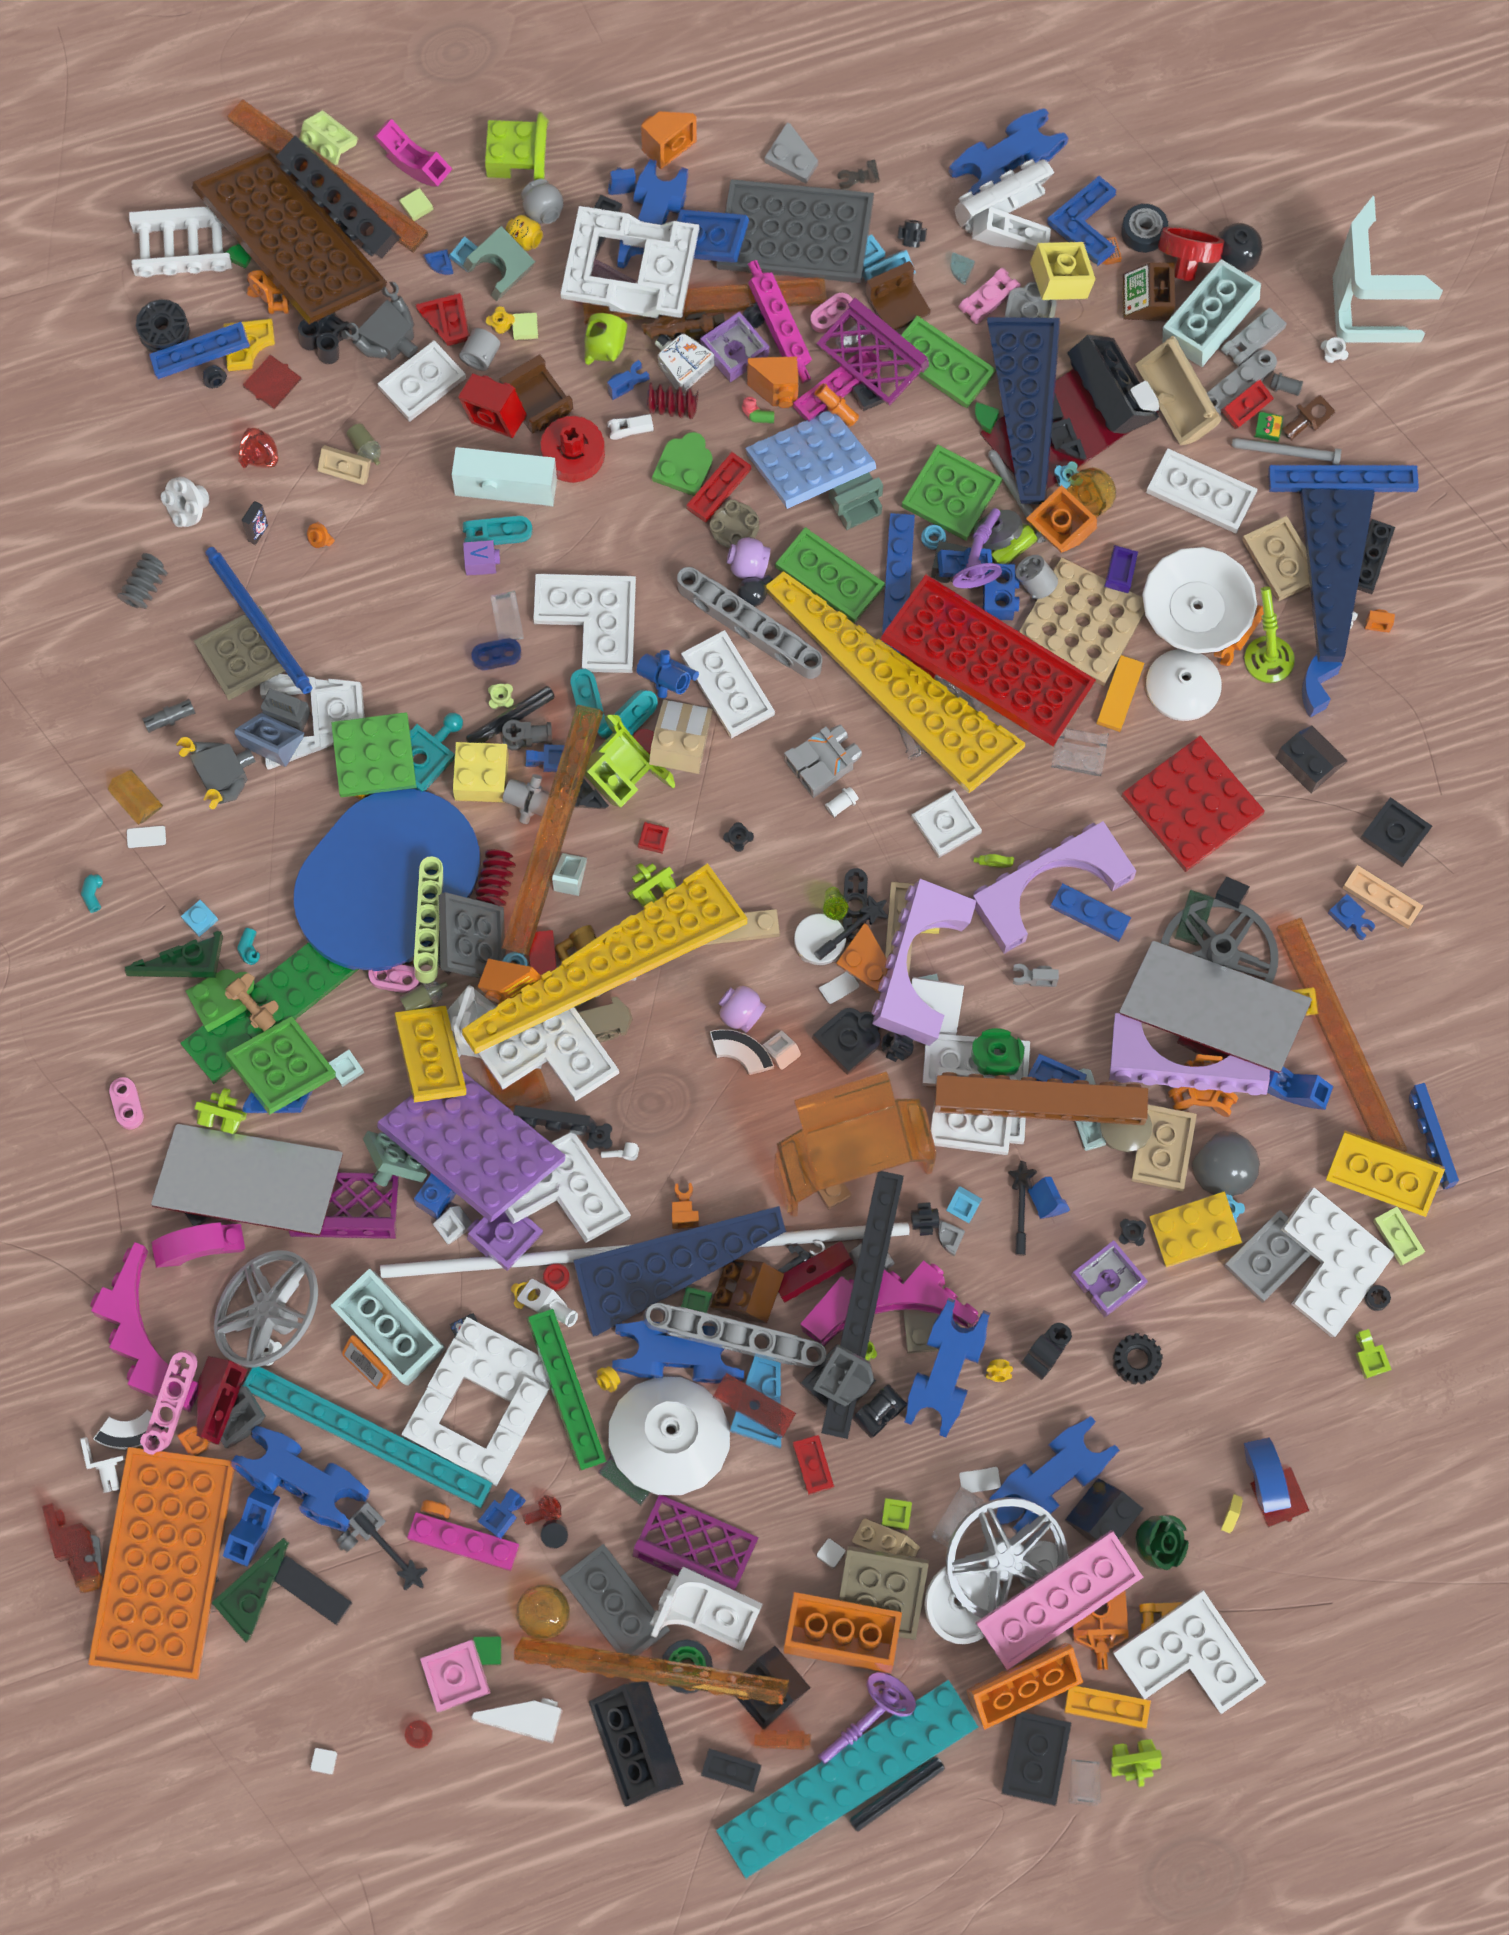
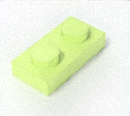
[1373,1207,1425,1266]

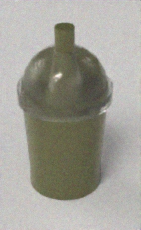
[347,424,381,465]
[399,980,448,1011]

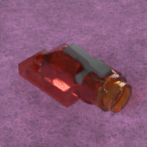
[42,1503,103,1593]

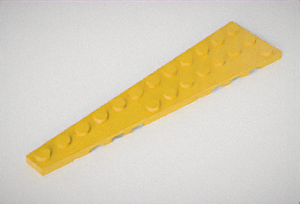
[766,571,1025,793]
[462,863,748,1054]

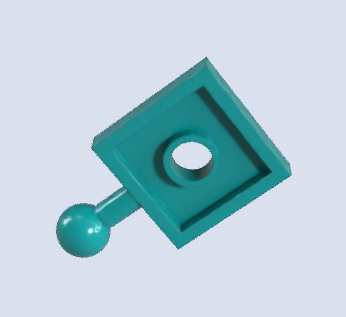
[410,712,463,792]

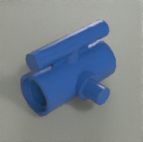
[637,650,699,698]

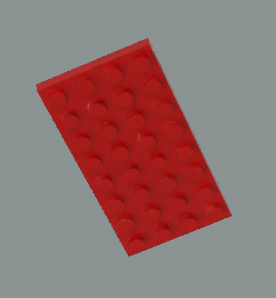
[880,574,1096,747]

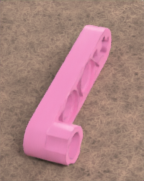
[140,1350,197,1455]

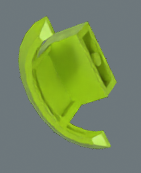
[485,112,549,181]
[578,715,675,808]

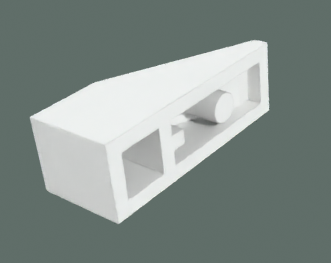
[972,207,1051,251]
[472,1698,562,1743]

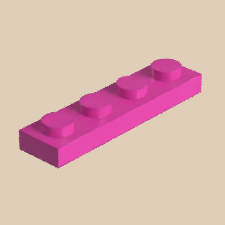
[793,351,882,422]
[407,1512,520,1571]

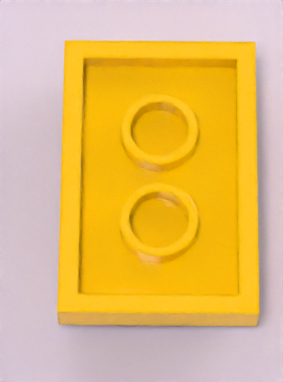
[1149,1191,1242,1267]

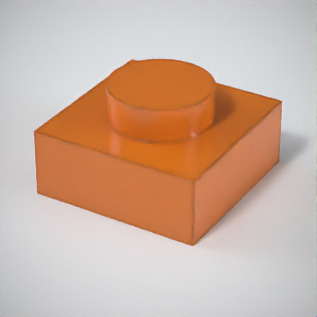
[1365,609,1395,633]

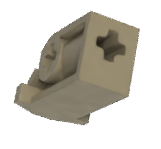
[578,996,633,1043]

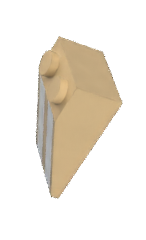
[649,699,713,774]

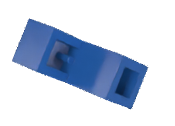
[1302,654,1342,718]
[1267,1066,1333,1110]
[1244,1437,1291,1513]
[223,1488,281,1567]

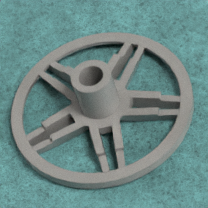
[214,1250,318,1367]
[946,1497,1068,1618]

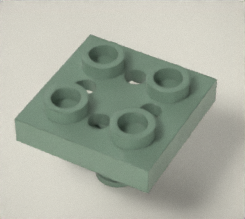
[363,1131,427,1186]

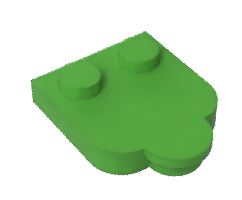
[652,432,713,496]
[186,969,254,1032]

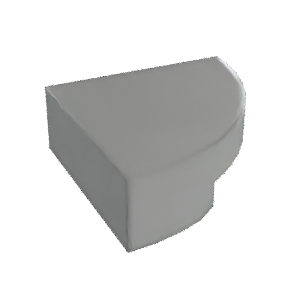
[938,1221,965,1256]

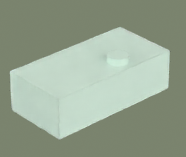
[1162,259,1261,367]
[452,447,557,506]
[331,1268,447,1386]

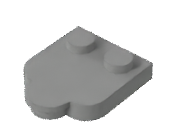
[1005,282,1057,318]

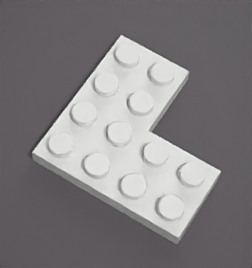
[534,574,636,673]
[477,1007,619,1101]
[922,1034,1030,1144]
[505,1132,631,1243]
[1281,1188,1394,1337]
[1112,1590,1266,1714]

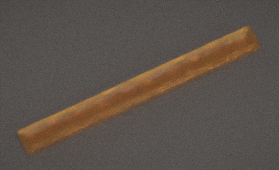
[227,99,428,252]
[582,278,827,324]
[502,704,604,956]
[1276,918,1407,1152]
[514,1637,789,1704]

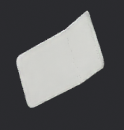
[819,972,859,1004]
[959,1467,1001,1494]

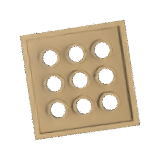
[1019,557,1145,686]

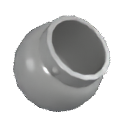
[521,179,564,224]

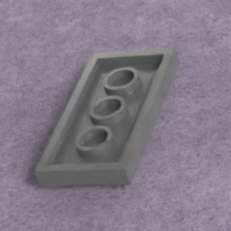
[560,1544,670,1665]

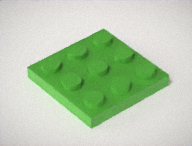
[901,444,1002,541]
[331,712,417,798]
[226,1016,336,1115]

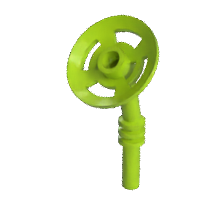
[1244,586,1295,683]

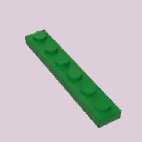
[526,1309,607,1471]

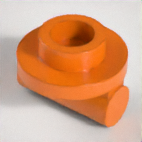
[307,522,335,548]

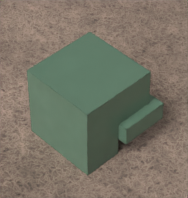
[828,472,883,531]

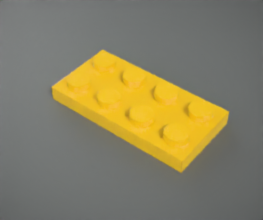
[394,1006,466,1103]
[1326,1130,1445,1217]

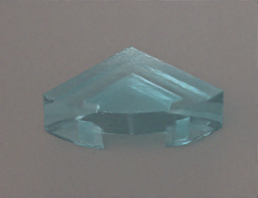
[951,252,975,285]

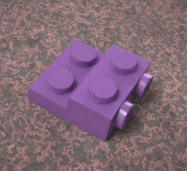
[467,1211,543,1271]

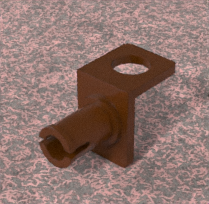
[1282,395,1335,441]

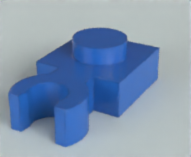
[1328,894,1375,941]

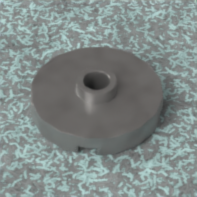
[974,510,1023,550]

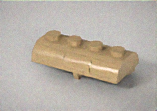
[1135,336,1221,445]

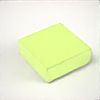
[399,188,433,222]
[512,313,538,340]

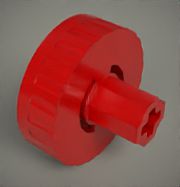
[1158,227,1224,281]
[540,416,605,483]

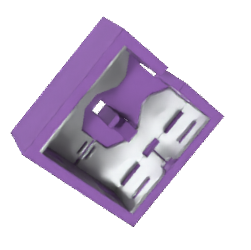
[701,312,769,382]
[1071,1241,1148,1317]

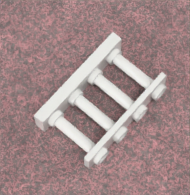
[129,207,232,277]

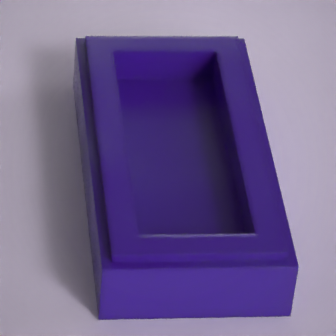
[1104,545,1138,593]

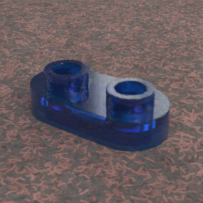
[471,638,522,670]

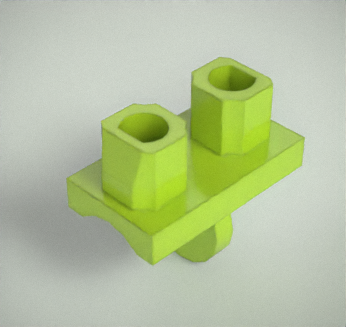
[628,863,676,907]
[195,1088,247,1134]
[1110,1739,1162,1787]

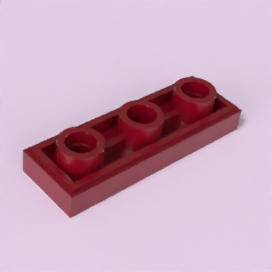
[778,1241,854,1303]

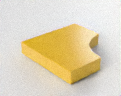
[223,319,275,371]

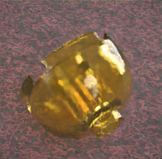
[1067,467,1116,517]
[516,1584,570,1640]

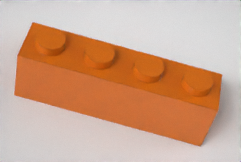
[783,1592,902,1673]
[966,1643,1083,1730]

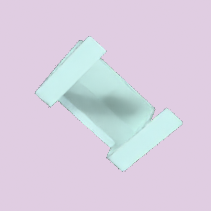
[1333,196,1443,342]

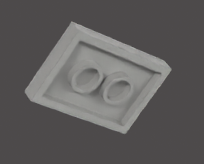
[1224,1210,1311,1303]

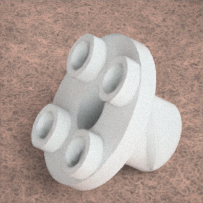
[161,477,209,527]

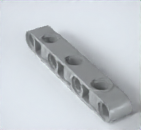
[677,567,822,679]
[643,1303,826,1368]

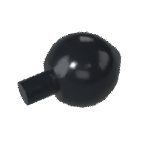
[737,575,773,607]

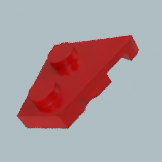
[416,293,470,346]

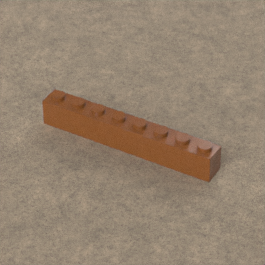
[934,1072,1148,1125]

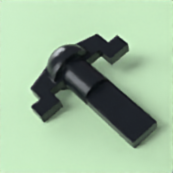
[778,1244,812,1274]

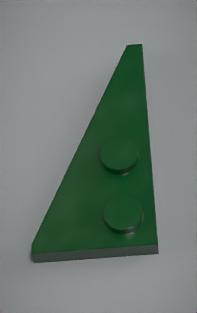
[125,931,223,978]
[211,1538,289,1643]

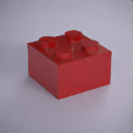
[458,373,527,439]

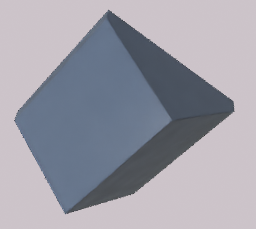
[234,713,304,767]

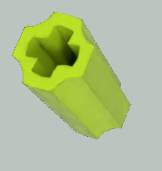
[991,523,1037,564]

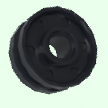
[136,299,190,353]

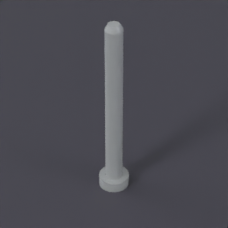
[1232,438,1341,465]
[988,450,1047,543]

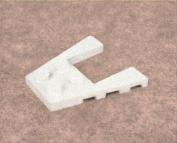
[260,674,365,769]

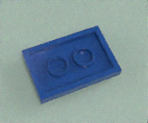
[677,209,749,263]

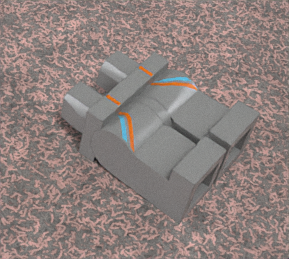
[784,724,862,798]

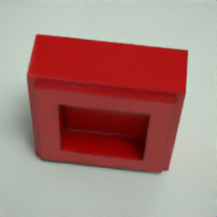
[638,822,669,854]

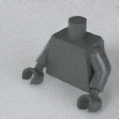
[341,282,418,360]

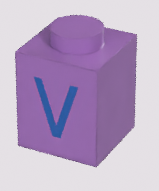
[463,540,500,576]

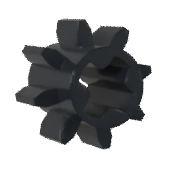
[897,219,927,247]
[881,1032,914,1062]
[911,1202,939,1236]

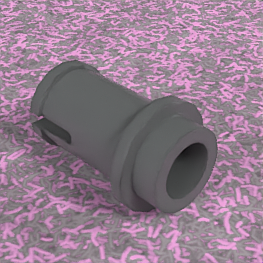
[1270,372,1303,396]

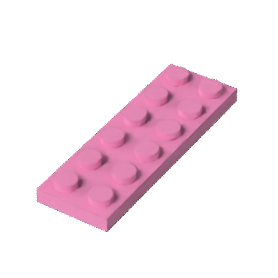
[976,1530,1143,1670]

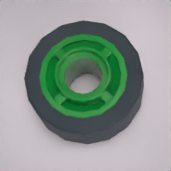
[661,1639,713,1694]

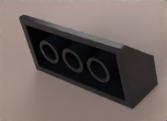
[1067,335,1159,434]
[589,1678,684,1807]

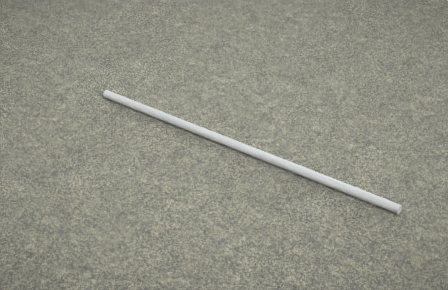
[380,1222,909,1278]

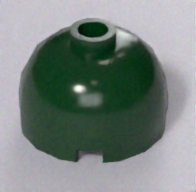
[1135,1515,1189,1570]

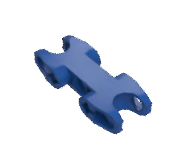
[949,109,1068,196]
[617,159,688,269]
[904,1298,990,1437]
[612,1321,744,1384]
[989,1416,1120,1534]
[231,1426,370,1532]

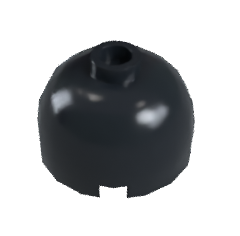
[1217,223,1263,273]

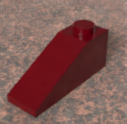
[197,1356,247,1445]

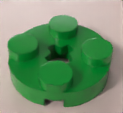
[971,1028,1025,1076]

